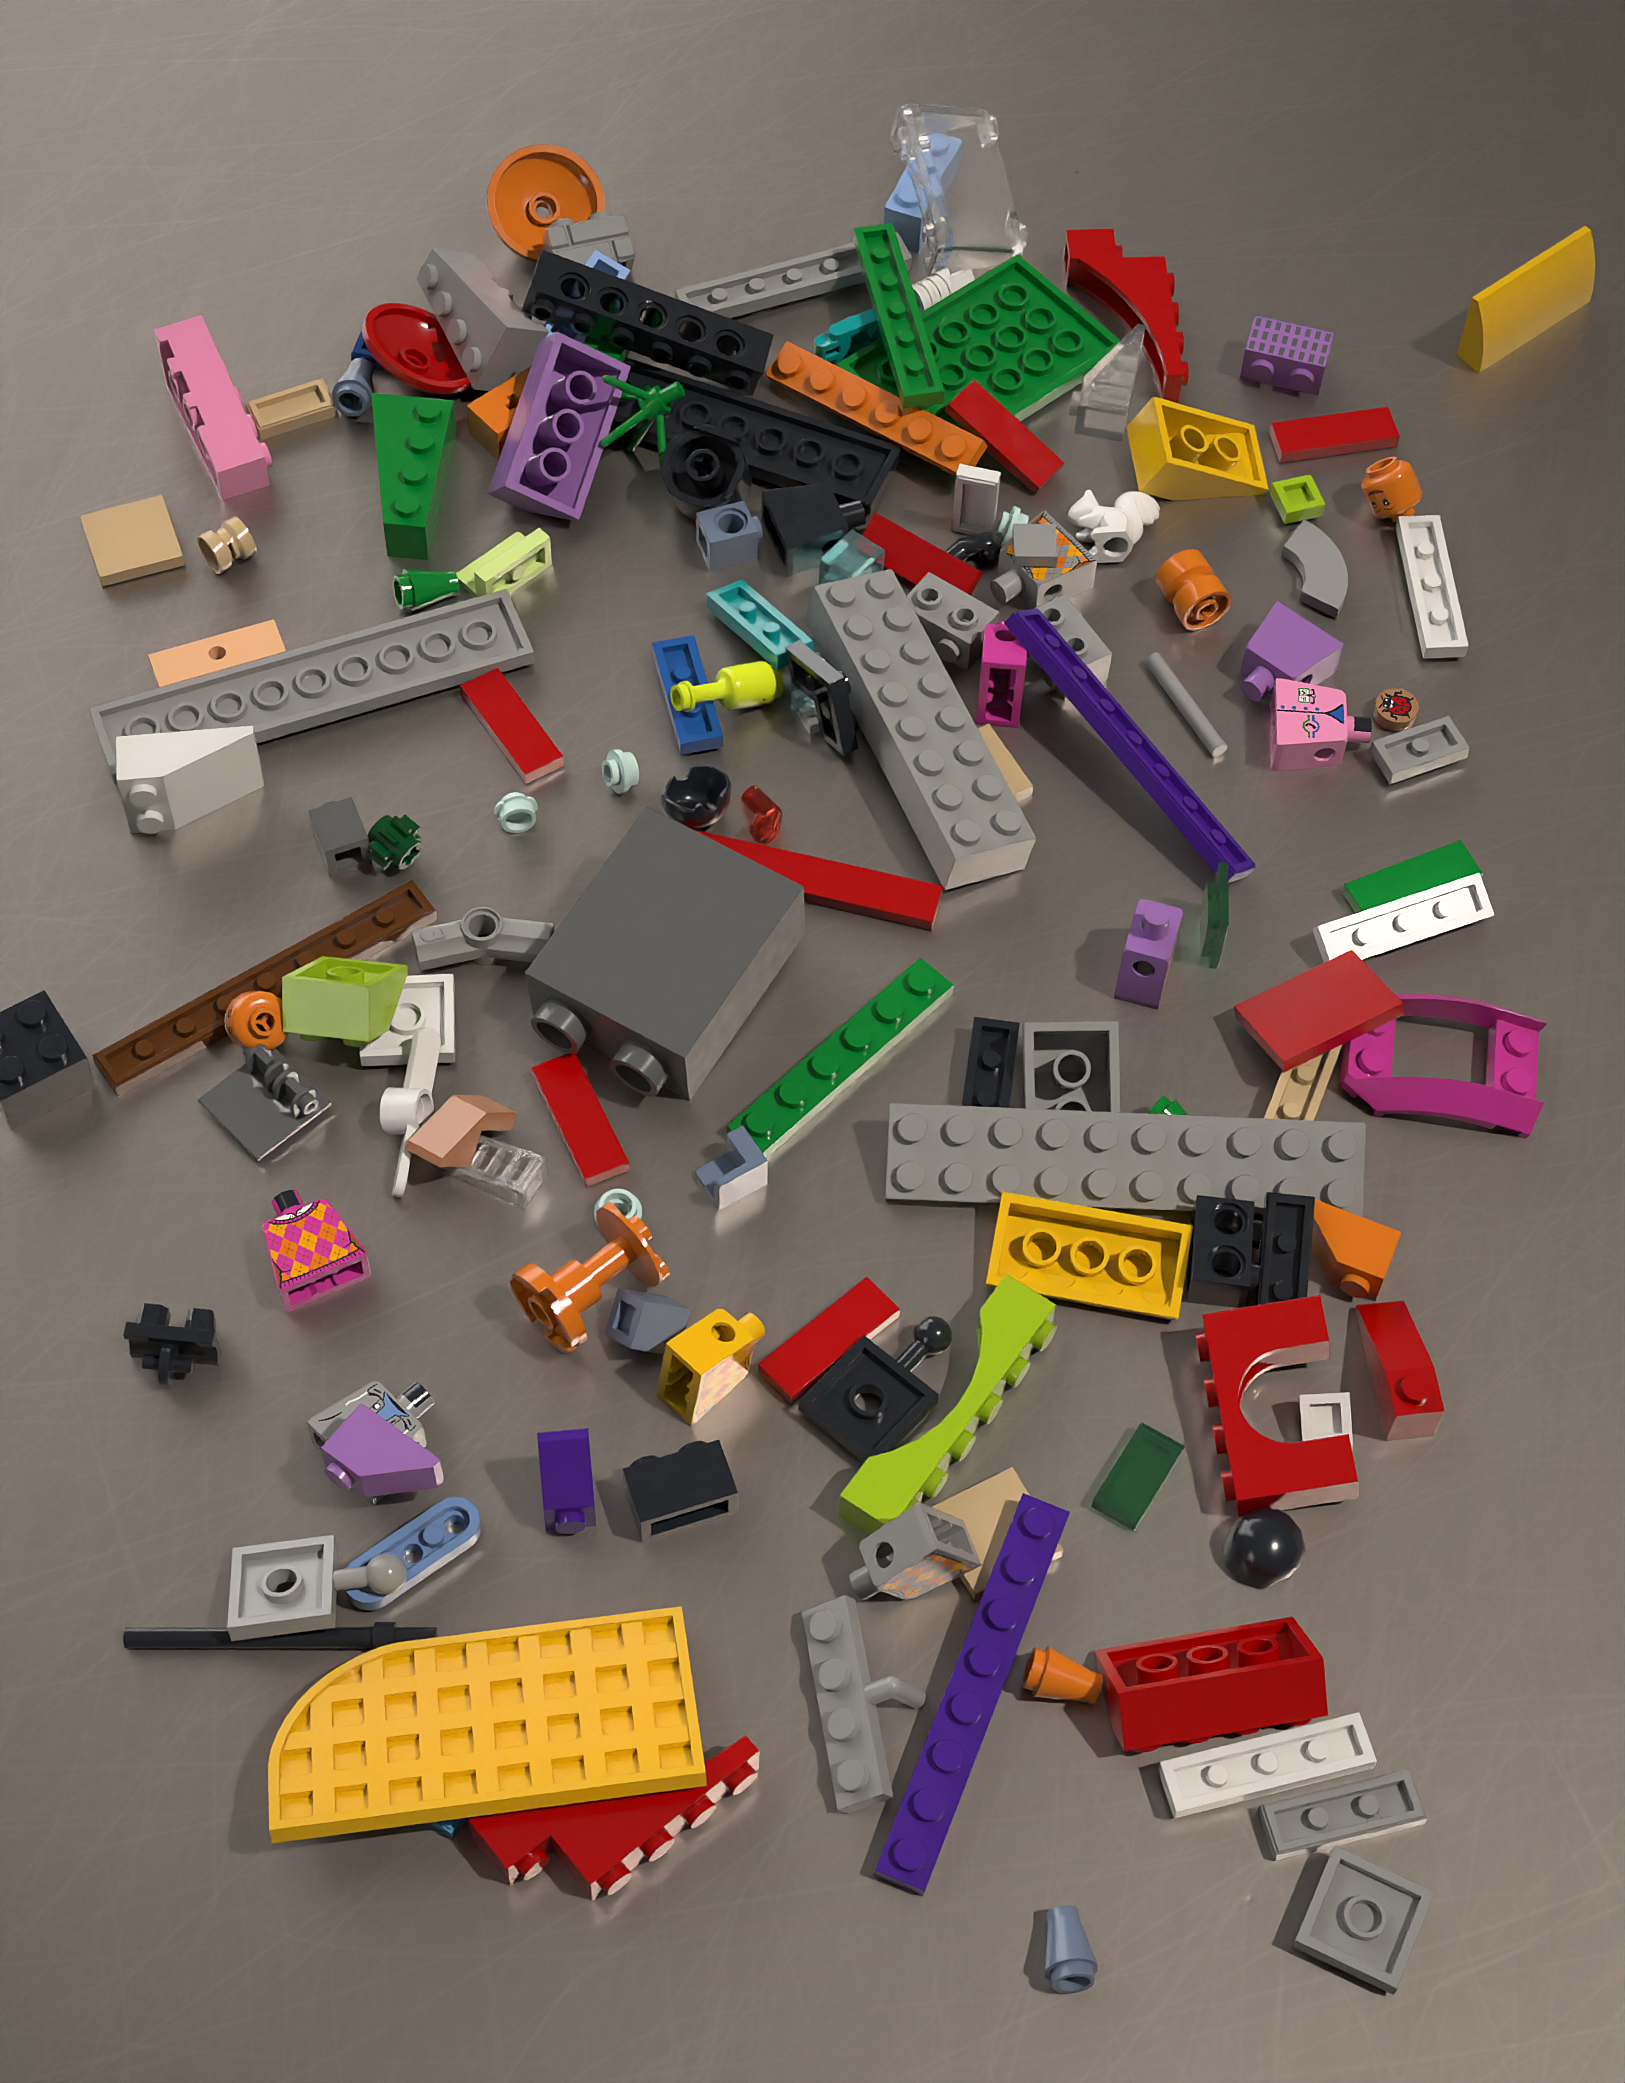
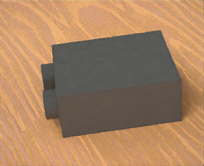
[525,806,806,1101]

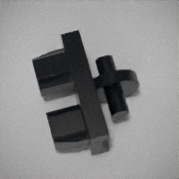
[123,1303,221,1386]

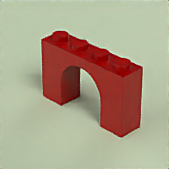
[1195,1295,1358,1517]

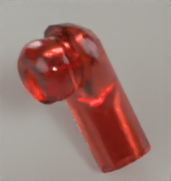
[741,785,783,844]

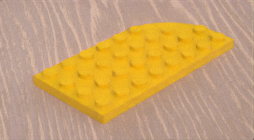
[268,1606,707,1843]

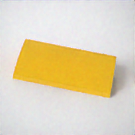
[1456,226,1595,373]
[986,1192,1193,1321]

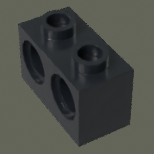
[1186,1195,1262,1308]

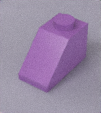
[321,1403,444,1497]

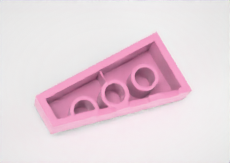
[154,315,273,501]

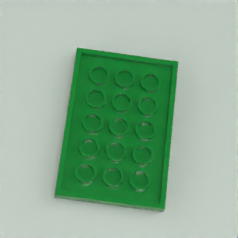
[836,254,1125,471]

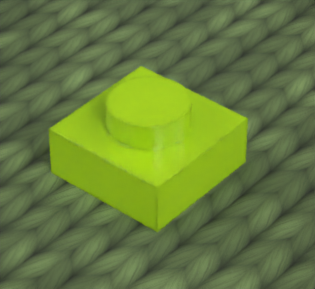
[1270,474,1326,524]

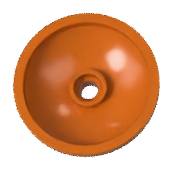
[486,144,605,262]

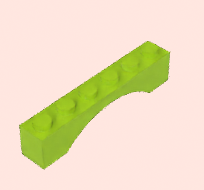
[838,1274,1057,1536]

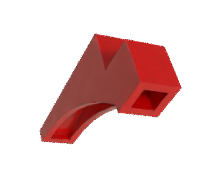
[1063,229,1189,403]
[468,1735,759,1901]

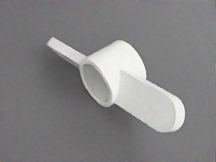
[380,1027,441,1198]

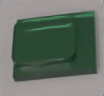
[1199,862,1229,969]

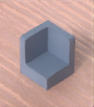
[696,1125,768,1210]
[604,1288,691,1354]

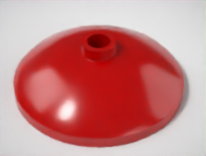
[362,303,471,394]

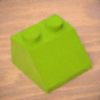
[282,956,408,1046]

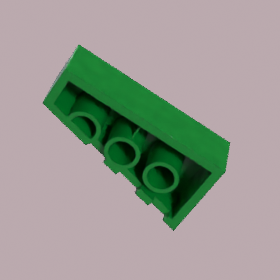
[371,393,457,560]

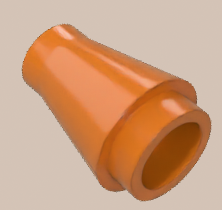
[1022,1646,1103,1705]

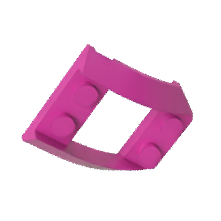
[1340,994,1548,1139]

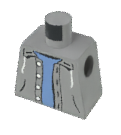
[307,1381,435,1506]

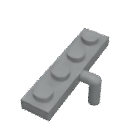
[801,1595,926,1814]

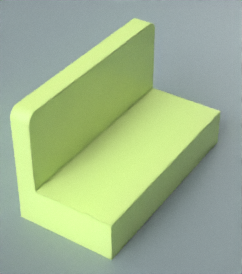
[456,528,552,597]

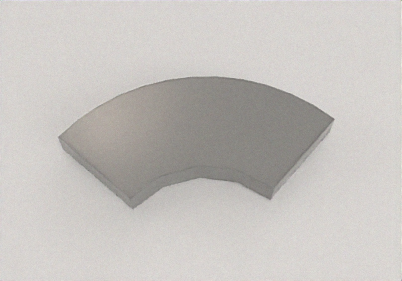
[1282,519,1348,618]

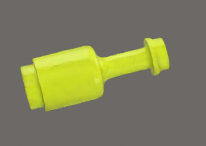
[670,661,784,712]

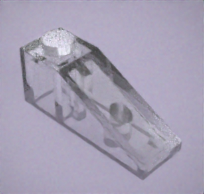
[1069,324,1146,442]

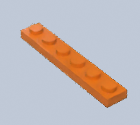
[765,341,988,476]

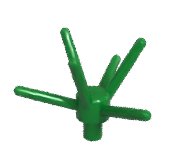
[600,375,685,469]

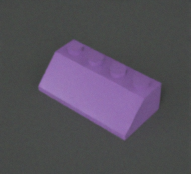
[487,332,631,521]

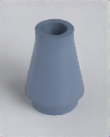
[332,358,374,416]
[1045,1905,1099,1993]

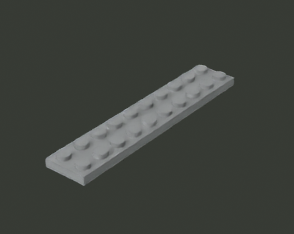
[89,589,535,785]
[885,1103,1366,1217]

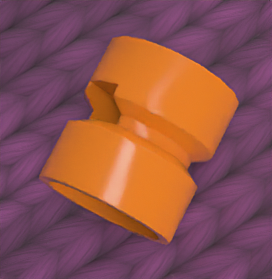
[1155,549,1231,631]

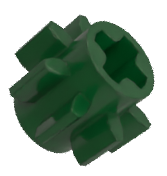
[367,814,423,870]

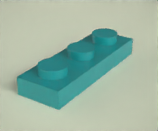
[706,579,813,670]

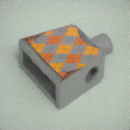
[990,511,1097,609]
[849,1502,981,1600]

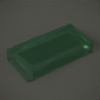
[1091,1422,1185,1531]

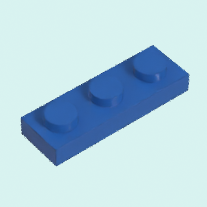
[652,635,723,754]

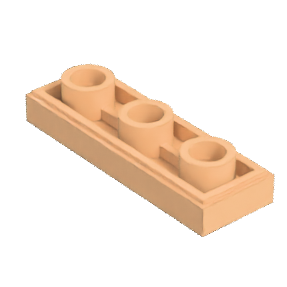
[148,619,286,687]

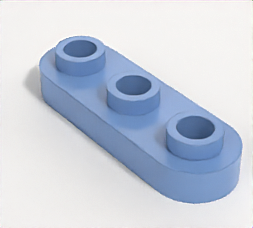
[345,1497,481,1610]

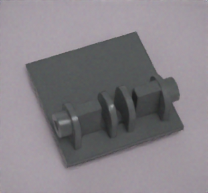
[198,1044,332,1161]

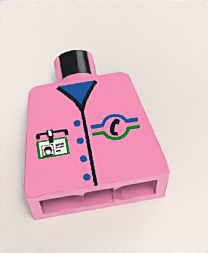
[1270,678,1372,771]

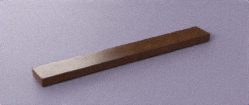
[92,880,437,1097]

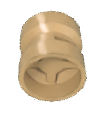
[197,516,257,574]

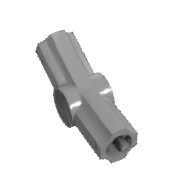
[411,906,555,971]

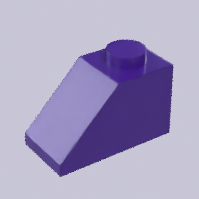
[537,1428,596,1534]

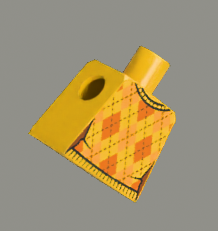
[656,1308,765,1426]

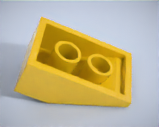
[1126,396,1269,501]

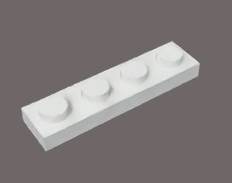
[1395,515,1469,659]
[1312,873,1494,963]
[1158,1712,1377,1818]

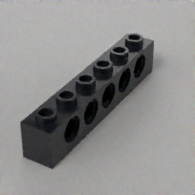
[521,249,774,395]

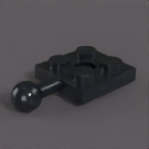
[798,1316,952,1463]

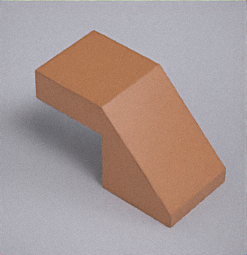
[405,1095,517,1167]

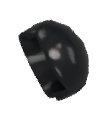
[661,765,731,829]
[1222,1507,1306,1589]

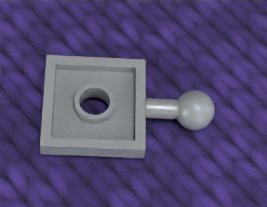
[227,1535,407,1641]

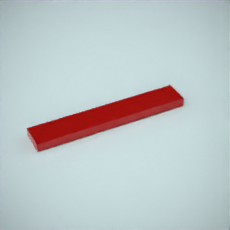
[692,829,943,931]

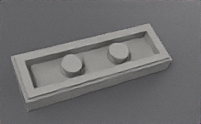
[1257,1768,1428,1861]

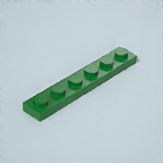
[853,223,945,409]
[727,958,954,1159]

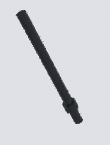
[123,1622,438,1649]

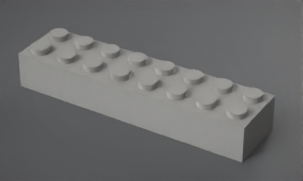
[805,569,1036,890]

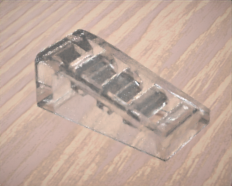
[442,1135,549,1211]

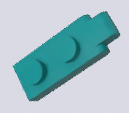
[814,308,882,364]

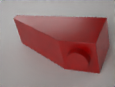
[1355,1300,1445,1441]

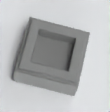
[1012,524,1058,567]

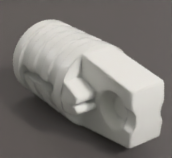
[912,268,975,313]

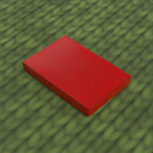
[1234,950,1404,1072]

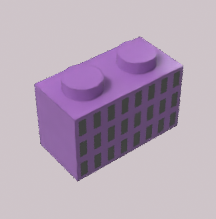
[1240,315,1334,396]

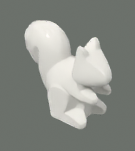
[1068,490,1160,563]

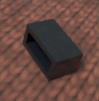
[622,1440,738,1542]

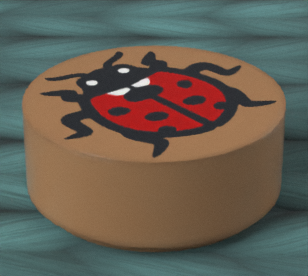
[1373,688,1419,732]

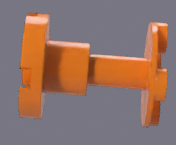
[510,1202,670,1354]

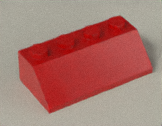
[1094,1617,1328,1752]

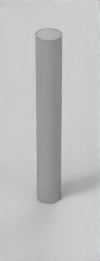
[1145,652,1227,757]

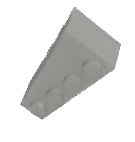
[417,248,549,391]

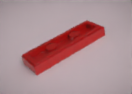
[945,379,1064,494]
[1269,407,1400,463]
[855,512,983,595]
[460,668,564,784]
[531,1053,630,1187]
[758,1277,900,1404]

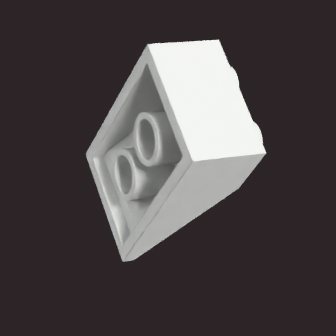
[116,726,264,834]

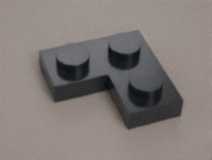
[785,640,858,756]

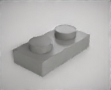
[1369,715,1470,784]

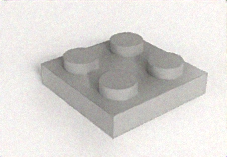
[1292,1845,1435,1995]

